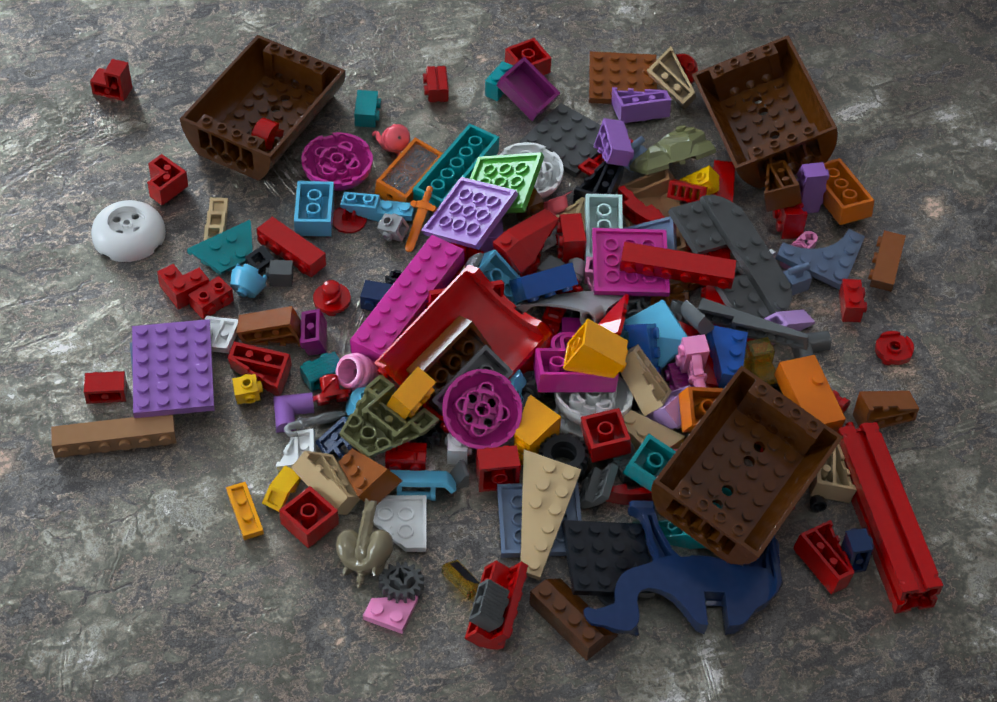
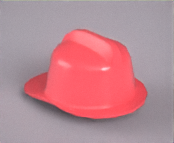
[544,191,572,216]

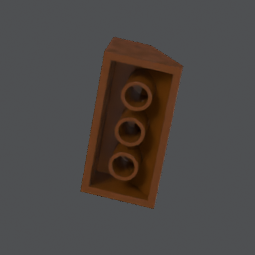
[406,316,491,397]
[529,578,618,661]

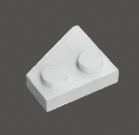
[276,428,316,471]

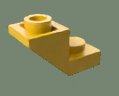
[262,465,301,512]

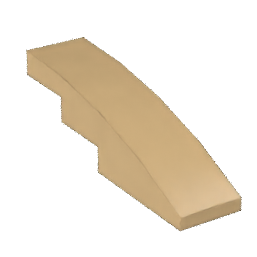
[204,197,229,241]

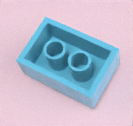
[294,181,335,237]

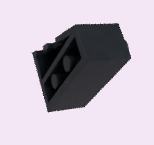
[573,161,624,204]

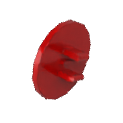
[333,207,367,233]

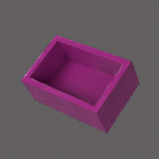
[496,57,560,122]

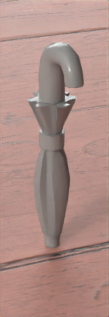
[284,411,348,437]

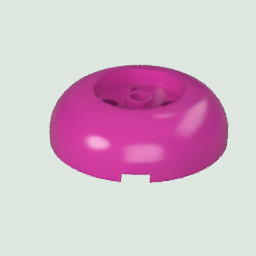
[301,132,373,191]
[442,369,522,449]

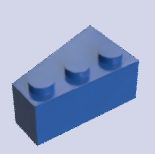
[509,263,578,303]
[623,323,661,375]
[706,325,748,388]

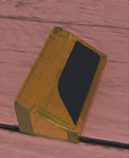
[442,560,480,600]

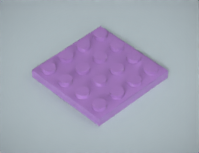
[421,177,518,250]

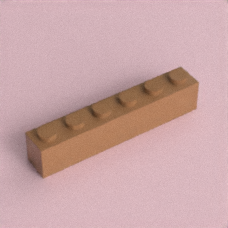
[51,415,176,458]

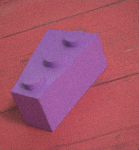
[611,87,671,123]
[796,162,829,213]

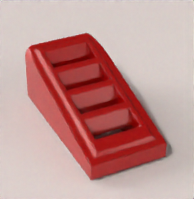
[667,179,708,203]

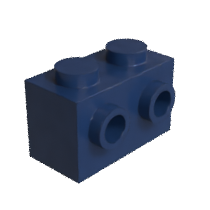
[841,528,874,573]

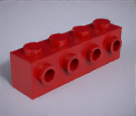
[257,216,326,277]

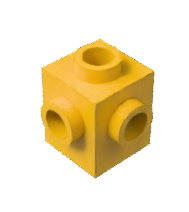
[232,374,263,404]

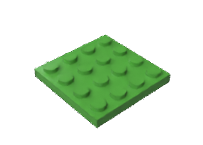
[470,152,544,213]

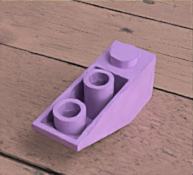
[764,309,815,346]

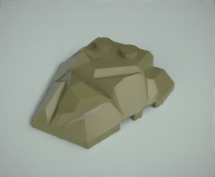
[629,125,716,175]
[339,374,439,458]

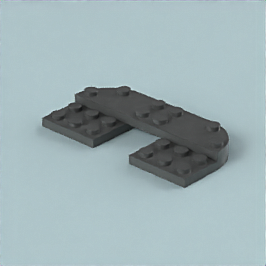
[668,195,792,319]

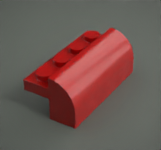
[465,560,528,650]

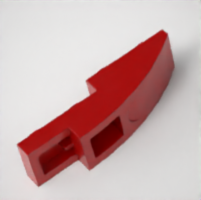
[618,185,665,225]

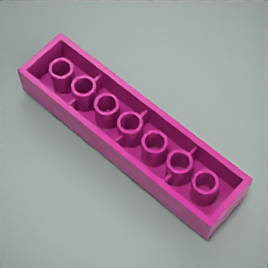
[350,235,464,362]

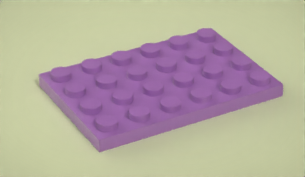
[132,319,215,418]

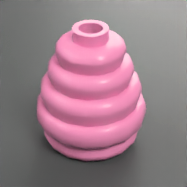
[336,353,379,391]

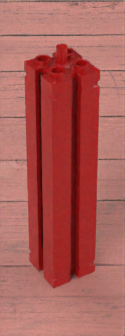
[837,422,943,614]

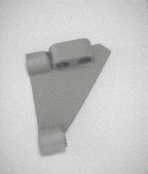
[515,291,624,325]

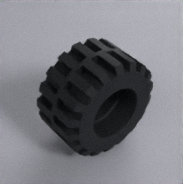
[538,433,589,483]

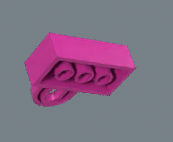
[533,332,619,393]

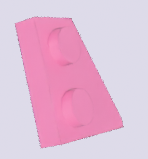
[363,596,418,634]

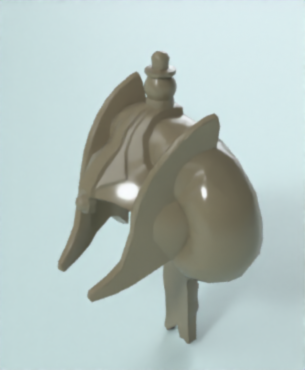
[336,498,394,588]

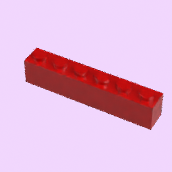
[619,242,736,289]

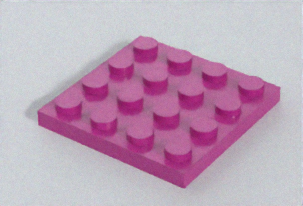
[592,228,670,297]

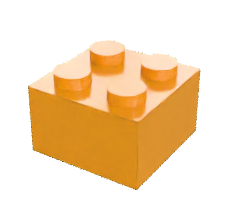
[386,367,436,420]

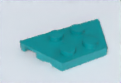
[187,220,253,275]

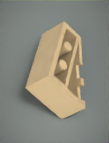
[810,444,857,503]
[291,451,360,515]

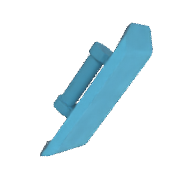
[390,470,456,501]

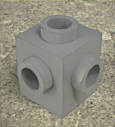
[377,213,409,242]

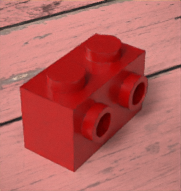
[188,276,234,320]
[839,279,867,322]

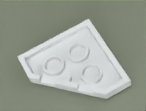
[373,495,426,552]

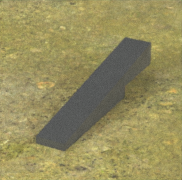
[698,298,809,350]

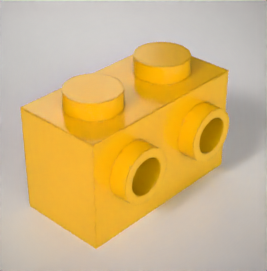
[680,165,719,199]

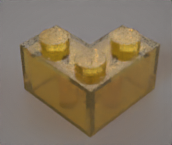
[743,337,777,385]

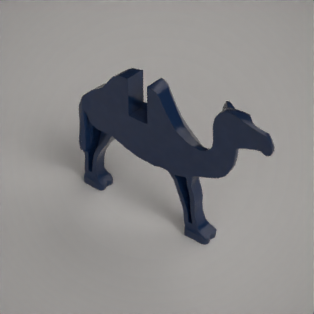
[583,501,783,636]

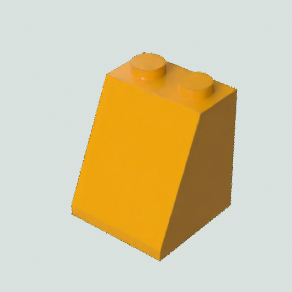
[563,319,628,378]
[514,395,561,465]

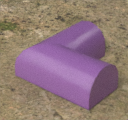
[273,392,314,433]

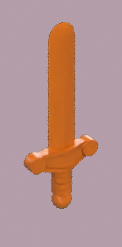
[405,186,437,252]

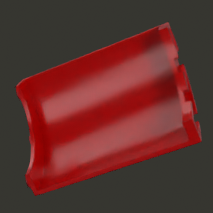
[374,265,551,434]

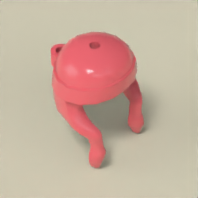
[372,124,410,156]

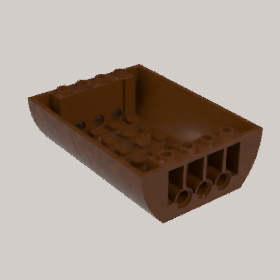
[180,35,346,180]
[692,35,838,189]
[651,366,843,565]

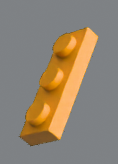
[226,481,264,540]

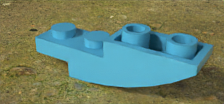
[340,192,416,222]

